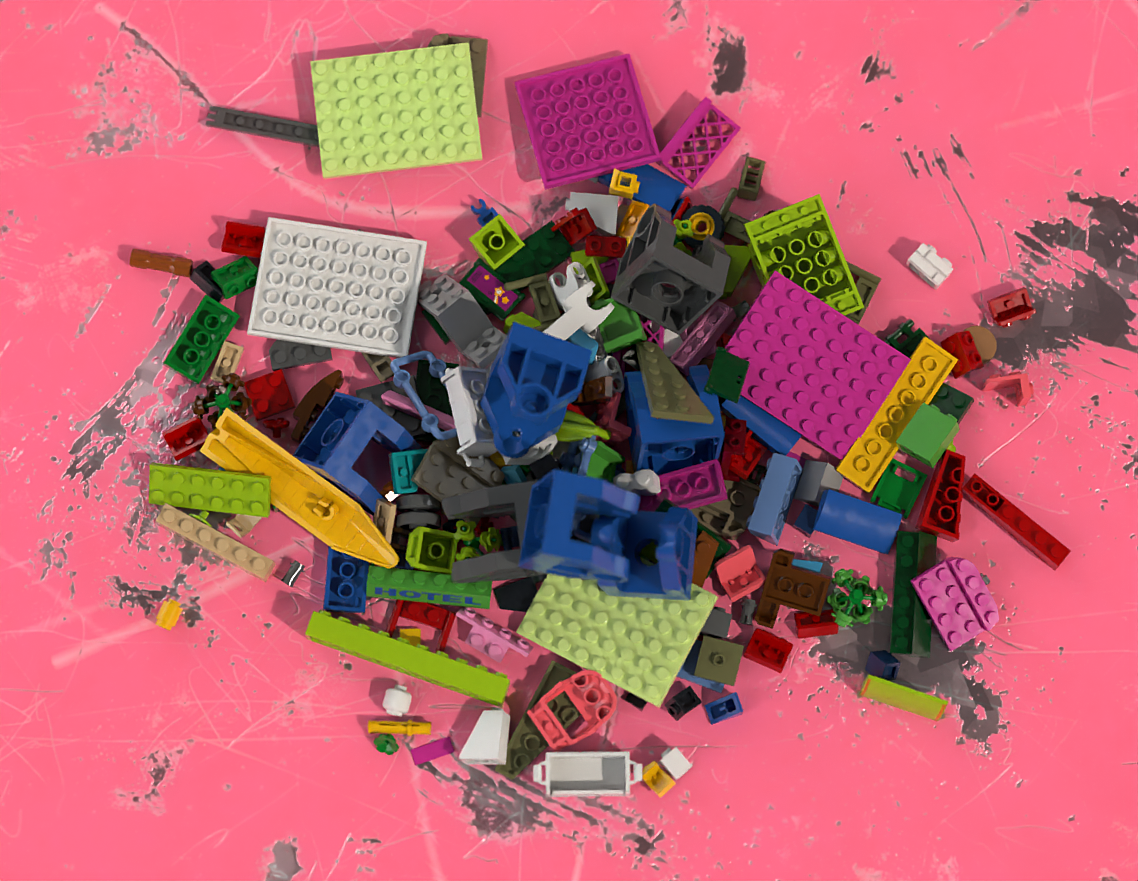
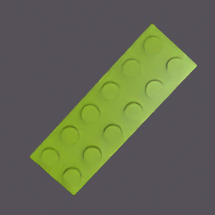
[149,462,271,518]

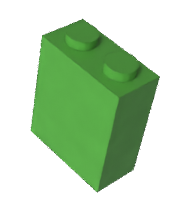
[896,403,960,468]

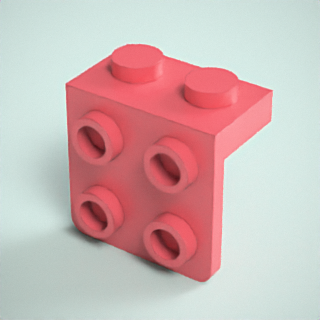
[982,371,1034,406]
[593,392,632,448]
[715,545,766,603]

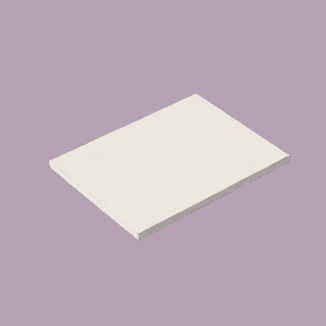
[247,217,427,358]

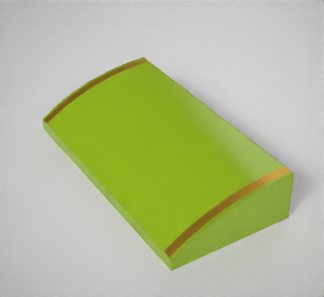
[859,674,948,722]

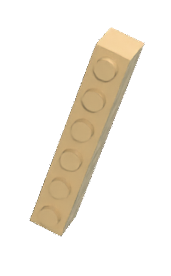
[156,503,275,583]

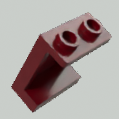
[720,418,747,482]

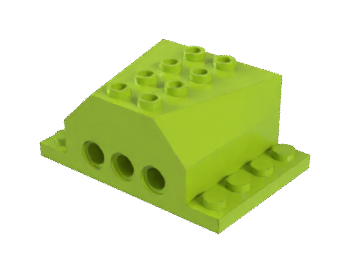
[743,194,864,316]

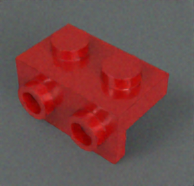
[551,208,597,246]
[221,221,266,258]
[585,235,626,258]
[987,287,1036,327]
[940,330,984,379]
[162,415,209,461]
[729,430,767,480]
[743,628,793,673]

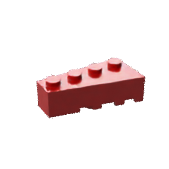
[915,449,966,542]

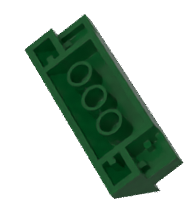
[889,531,937,658]

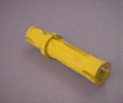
[368,720,431,736]

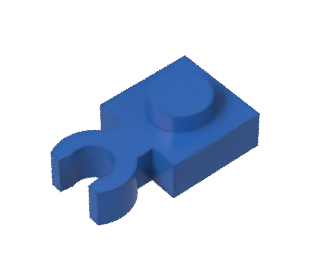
[471,199,498,227]

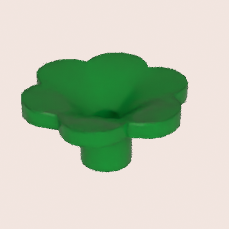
[373,734,399,755]

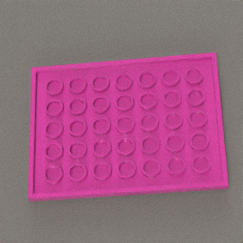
[709,270,911,460]

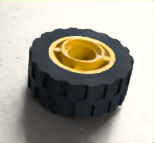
[681,205,725,248]

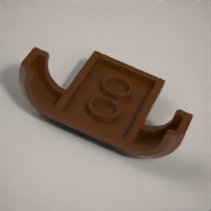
[754,548,831,629]

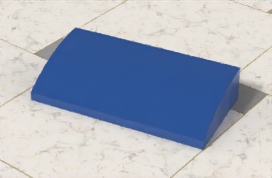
[598,164,687,212]
[720,395,802,456]
[813,489,903,555]
[323,546,369,613]

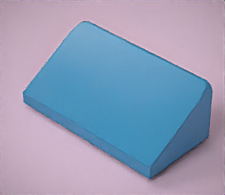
[565,329,598,365]

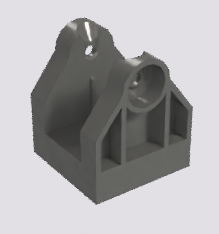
[611,203,731,335]
[441,480,548,583]

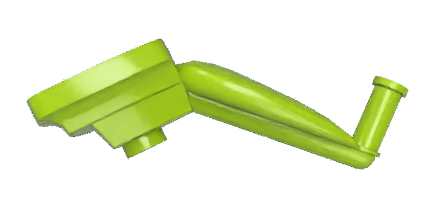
[512,410,611,442]

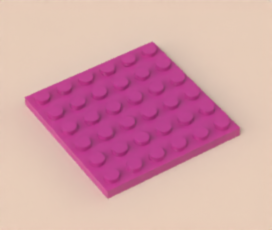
[514,53,661,190]

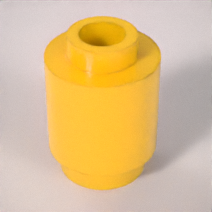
[156,599,183,631]

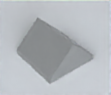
[793,460,843,507]

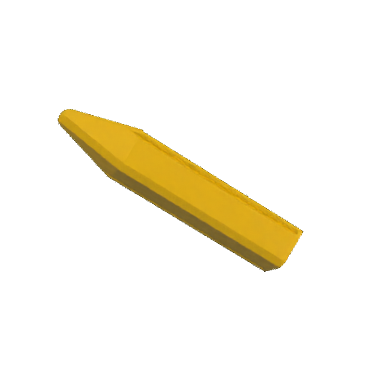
[200,408,399,568]

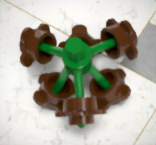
[192,373,252,430]

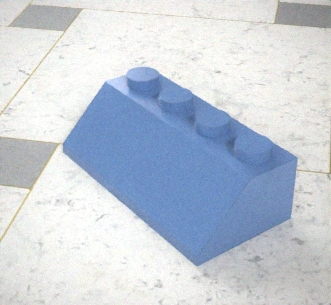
[747,453,803,546]

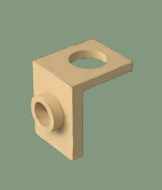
[226,514,263,538]

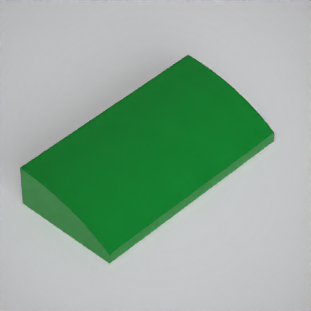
[162,294,240,384]

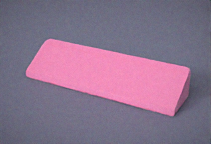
[669,301,736,376]
[381,390,455,431]

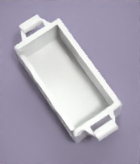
[440,366,498,467]
[533,752,642,797]

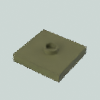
[694,636,744,687]

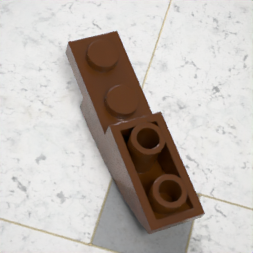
[291,369,344,443]
[571,376,613,407]

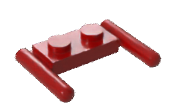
[385,599,457,653]

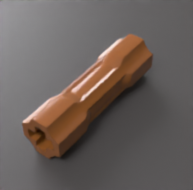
[129,249,193,278]

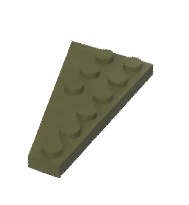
[636,341,714,424]
[494,660,581,780]

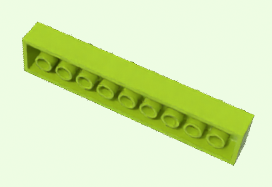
[305,610,510,708]

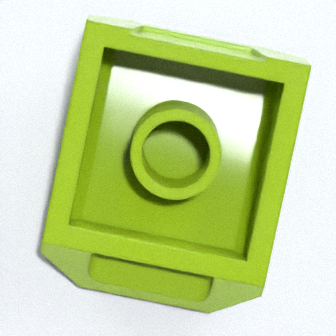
[406,526,459,574]

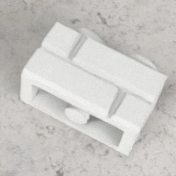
[906,243,953,290]

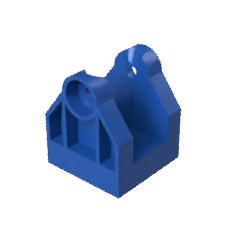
[480,322,592,459]
[624,364,724,476]
[292,392,424,516]
[519,469,640,582]
[591,507,698,601]

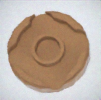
[964,326,997,365]

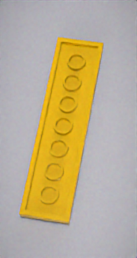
[836,337,958,493]

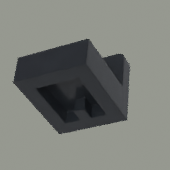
[665,686,702,721]

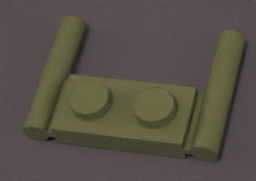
[719,188,780,244]
[845,261,882,325]
[504,273,561,332]

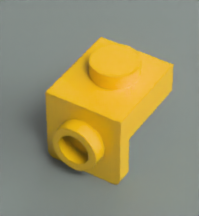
[642,761,675,798]

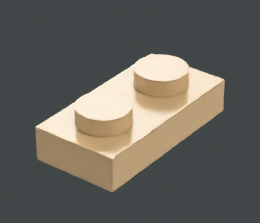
[210,341,244,384]
[373,498,397,544]

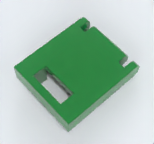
[870,458,928,519]

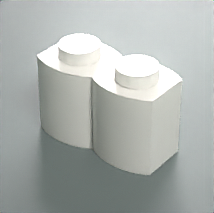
[613,469,661,496]

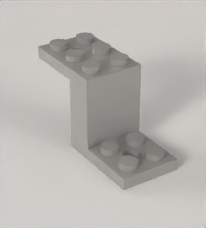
[417,274,507,369]

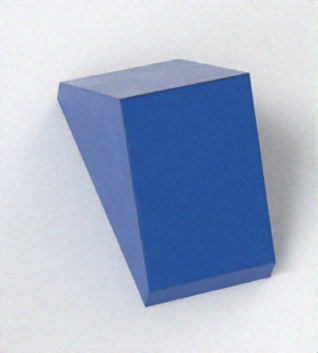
[705,692,744,725]

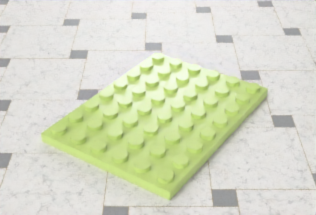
[310,43,483,179]
[516,557,718,708]

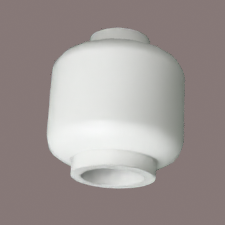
[383,685,412,717]

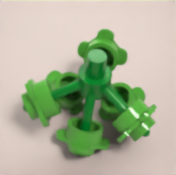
[826,569,888,627]

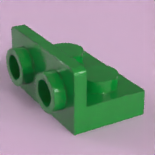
[211,256,258,299]

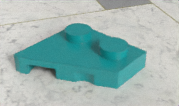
[388,449,428,495]

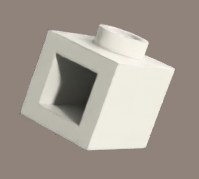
[660,747,692,781]

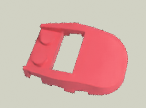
[527,670,617,752]

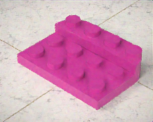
[910,557,999,651]

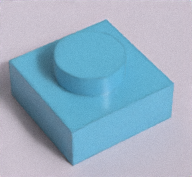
[501,465,528,485]

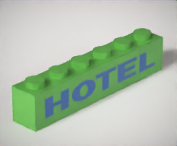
[366,566,492,609]

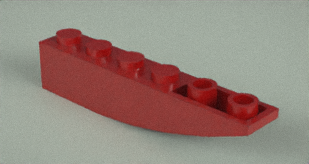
[962,473,1071,571]

